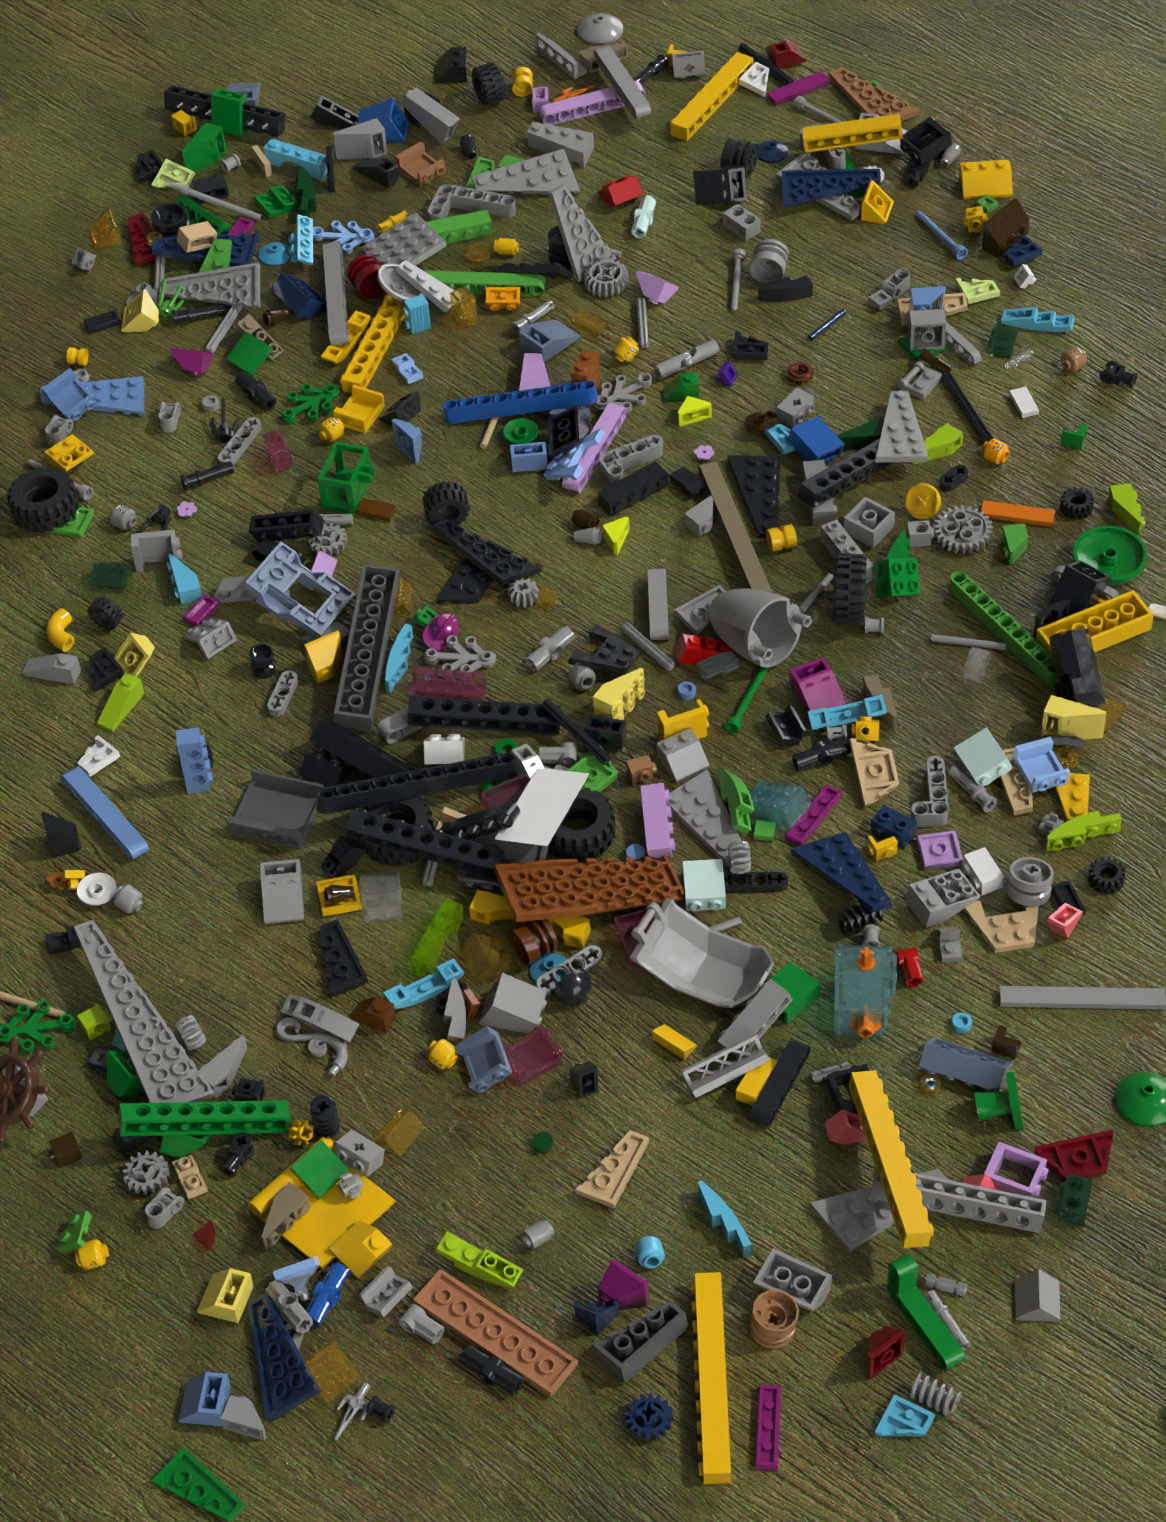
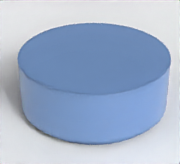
[677,681,696,700]
[626,844,646,861]

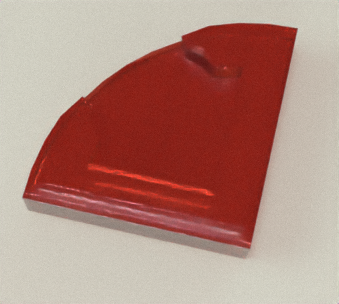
[194,1221,216,1251]

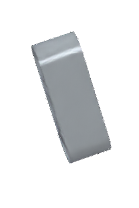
[377,707,424,744]

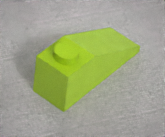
[97,673,144,732]

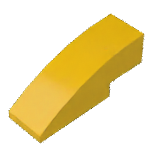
[736,1057,778,1106]

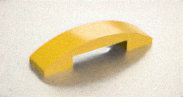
[321,311,371,364]

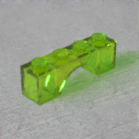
[410,898,464,977]

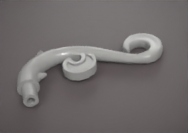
[276,1017,348,1077]

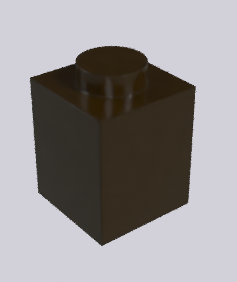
[48,1132,83,1168]

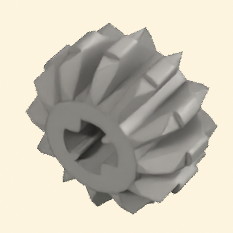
[508,578,539,609]
[728,840,751,874]
[175,1015,206,1051]

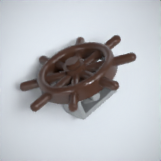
[0,1036,50,1143]

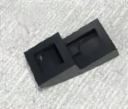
[669,467,706,496]
[45,926,81,954]

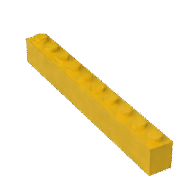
[849,1070,934,1248]
[691,1272,731,1484]

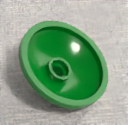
[1115,1072,1166,1127]

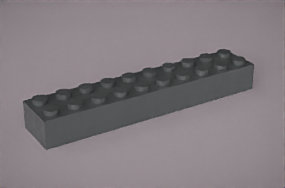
[334,563,400,731]

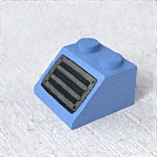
[908,286,946,311]

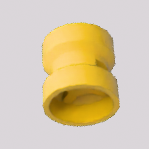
[67,347,88,366]

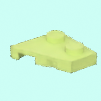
[956,278,1000,304]

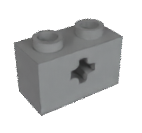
[672,50,706,79]
[776,387,815,428]
[335,1129,385,1177]

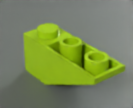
[912,423,963,465]
[1108,483,1145,535]

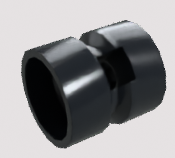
[249,644,276,679]

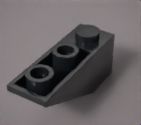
[352,158,399,188]

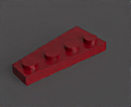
[128,213,165,267]

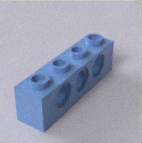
[176,727,213,794]

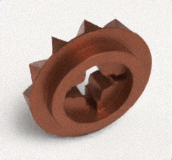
[786,362,814,384]

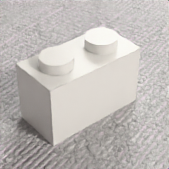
[962,847,1004,896]

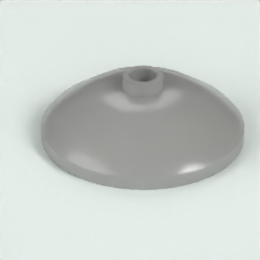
[577,13,623,45]
[377,264,424,302]

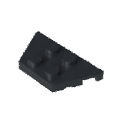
[437,558,493,605]

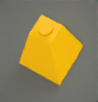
[304,630,343,683]
[328,1220,392,1279]

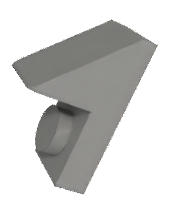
[937,927,962,963]

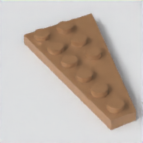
[829,67,920,121]

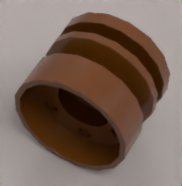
[507,919,558,966]

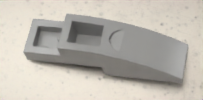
[281,994,359,1042]

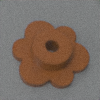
[46,872,68,890]

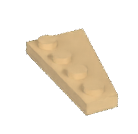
[897,292,968,330]

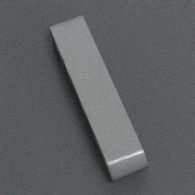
[647,568,669,640]

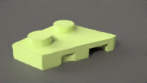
[151,159,195,188]

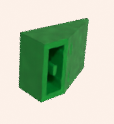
[182,122,227,173]

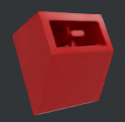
[598,175,644,208]

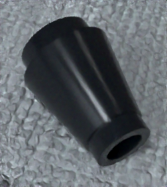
[460,134,477,159]

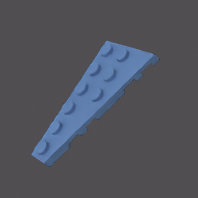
[40,376,145,417]

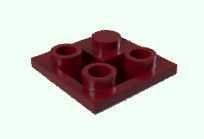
[766,41,806,68]

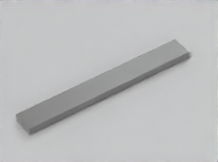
[1000,986,1166,1010]

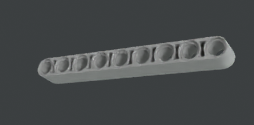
[323,241,349,346]

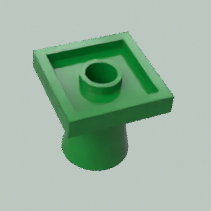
[975,1072,1024,1131]

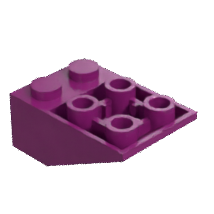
[789,657,847,712]

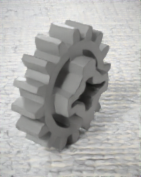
[308,523,348,556]
[123,1151,170,1195]

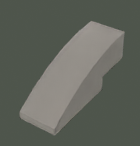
[442,978,466,1045]

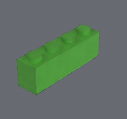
[426,210,493,244]

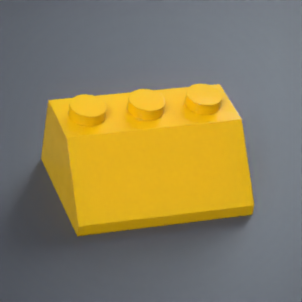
[959,160,1013,200]

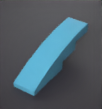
[1001,307,1075,332]
[385,623,413,693]
[698,1180,752,1258]

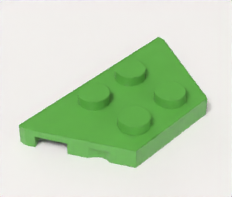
[567,745,618,792]

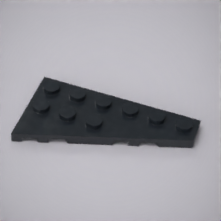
[727,455,780,539]

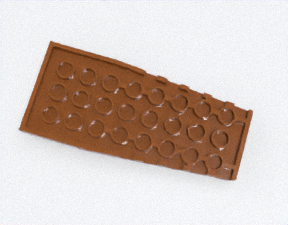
[494,856,685,922]

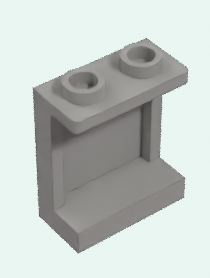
[131,530,183,572]

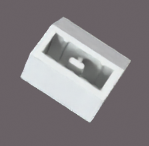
[424,734,465,764]

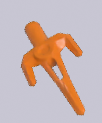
[553,85,595,102]

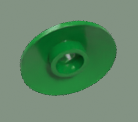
[503,418,538,444]

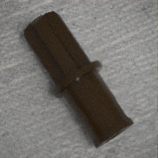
[919,349,952,372]

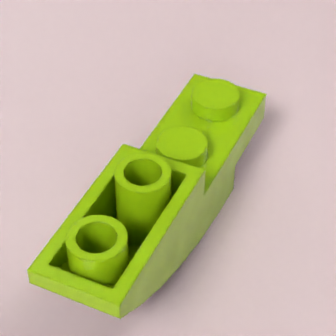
[1046,811,1122,851]
[436,1232,524,1288]

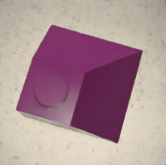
[170,348,213,376]
[598,1258,649,1310]

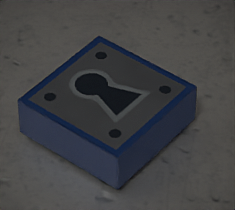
[87,1046,110,1072]

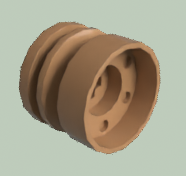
[749,1290,799,1349]

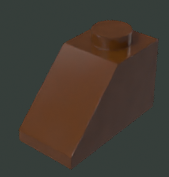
[351,997,396,1033]

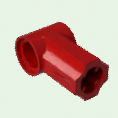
[895,947,923,988]

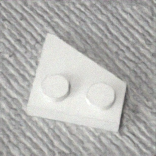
[738,62,769,97]
[77,735,120,777]

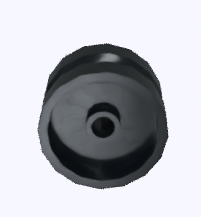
[151,203,190,238]

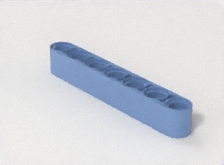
[61,766,149,860]

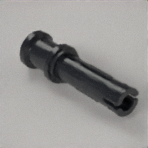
[633,54,669,84]
[172,304,225,325]
[180,461,234,491]

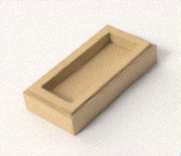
[252,145,272,177]

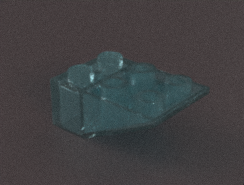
[750,780,812,829]

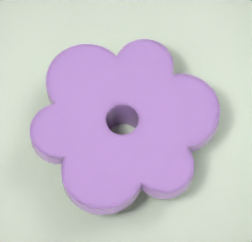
[694,445,714,460]
[177,501,197,517]

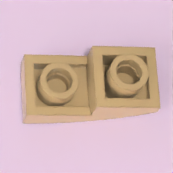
[172,1154,208,1200]

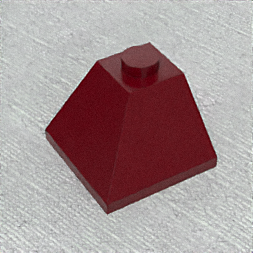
[867,1326,905,1380]

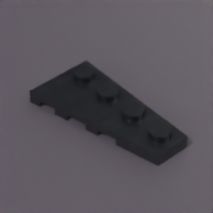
[497,263,572,280]
[319,919,368,997]

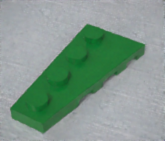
[151,1447,246,1522]

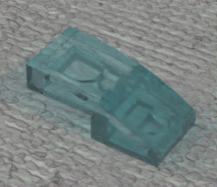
[696,651,740,681]

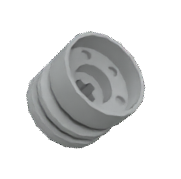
[750,239,789,284]

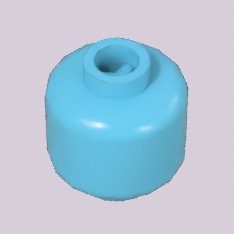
[635,1236,665,1269]

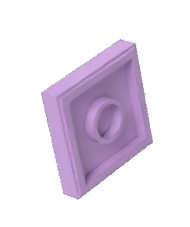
[916,831,963,871]

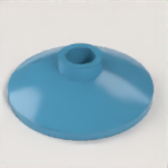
[258,242,290,266]
[530,953,567,987]

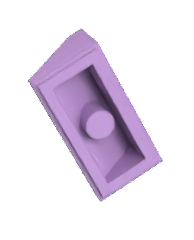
[311,551,338,576]

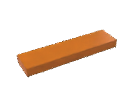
[981,500,1055,527]

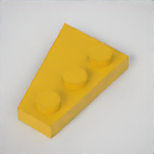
[1055,773,1090,822]

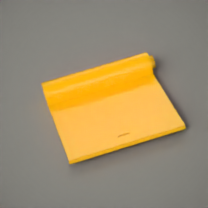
[248,1137,395,1269]

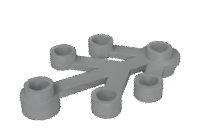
[594,373,652,413]
[424,635,496,677]

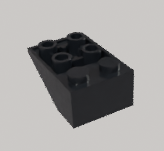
[693,164,748,204]

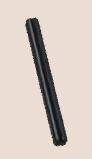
[942,371,994,443]

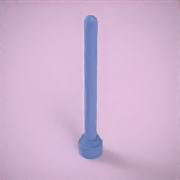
[915,210,968,260]

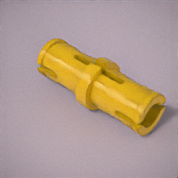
[377,210,408,234]

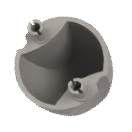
[709,589,812,667]

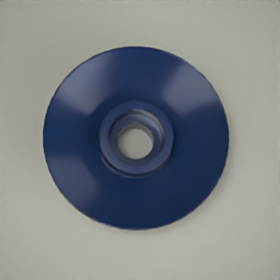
[758,140,788,163]

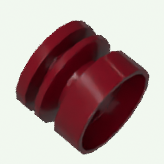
[346,254,385,299]

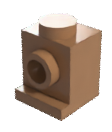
[626,755,657,787]

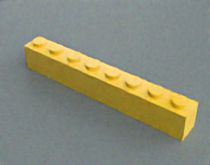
[670,52,753,141]

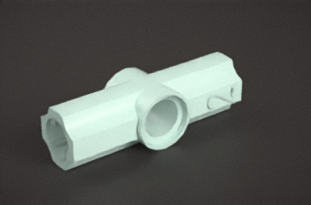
[632,195,656,239]

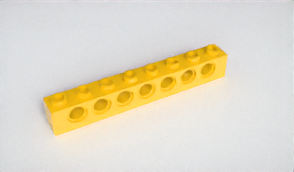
[340,295,405,394]

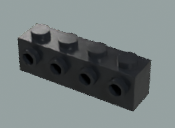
[248,510,324,542]

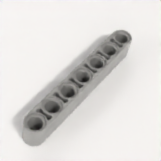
[594,46,651,119]

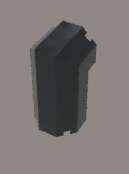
[1049,628,1106,707]

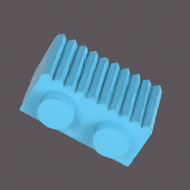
[402,295,431,334]

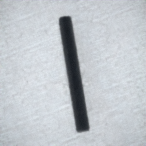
[738,43,794,85]
[541,699,611,765]

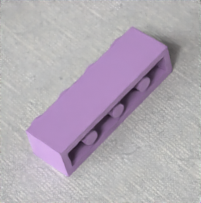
[641,783,676,860]

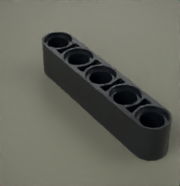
[440,802,520,840]
[749,1039,811,1127]

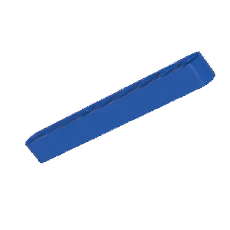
[442,381,598,424]

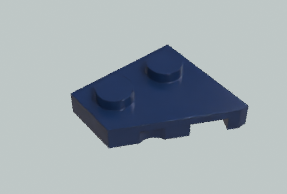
[1004,235,1042,266]

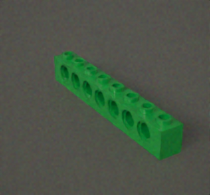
[118,1100,291,1136]

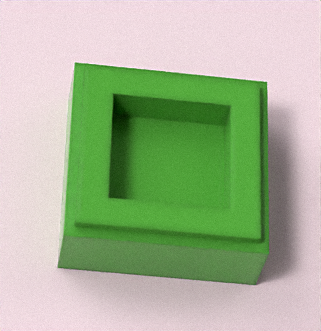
[975,195,999,214]
[754,820,776,842]

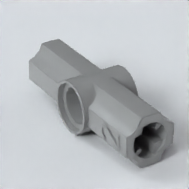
[525,626,575,671]
[265,1280,313,1334]

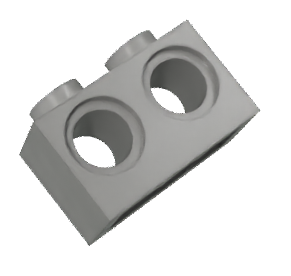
[723,204,761,241]

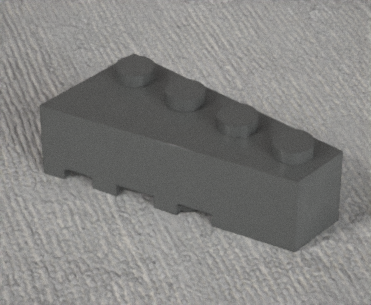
[591,1301,688,1383]

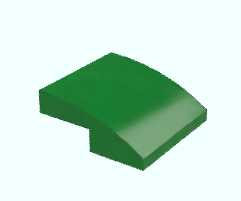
[253,185,299,219]
[226,331,273,377]

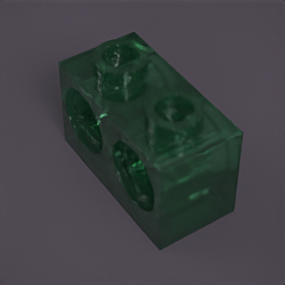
[1055,1174,1093,1226]

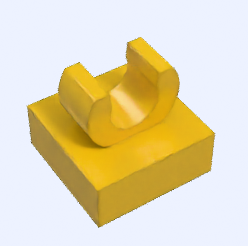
[61,870,85,890]

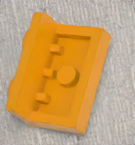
[485,287,520,311]

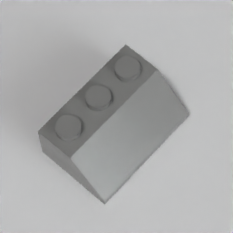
[753,1248,832,1312]

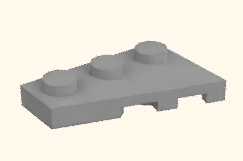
[675,585,726,636]

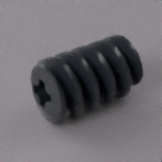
[838,904,883,936]
[310,1095,340,1138]

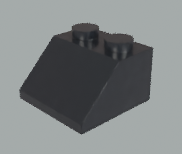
[436,47,468,83]

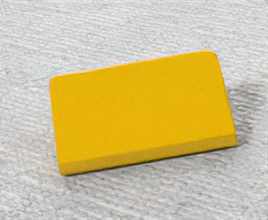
[652,1024,697,1060]

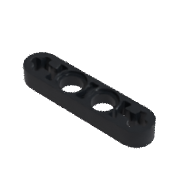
[724,872,788,893]

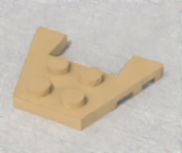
[963,900,1038,953]

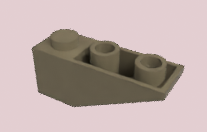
[233,314,284,361]
[261,1182,311,1250]

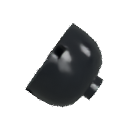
[551,967,592,1006]

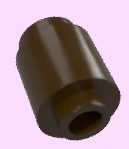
[572,509,600,529]

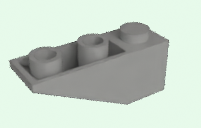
[511,744,544,786]
[199,1035,247,1098]

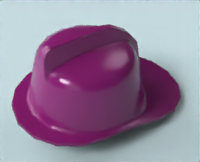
[423,613,459,651]

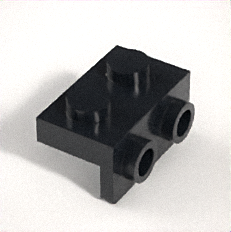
[765,705,806,745]

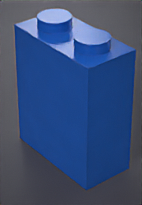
[788,416,845,463]

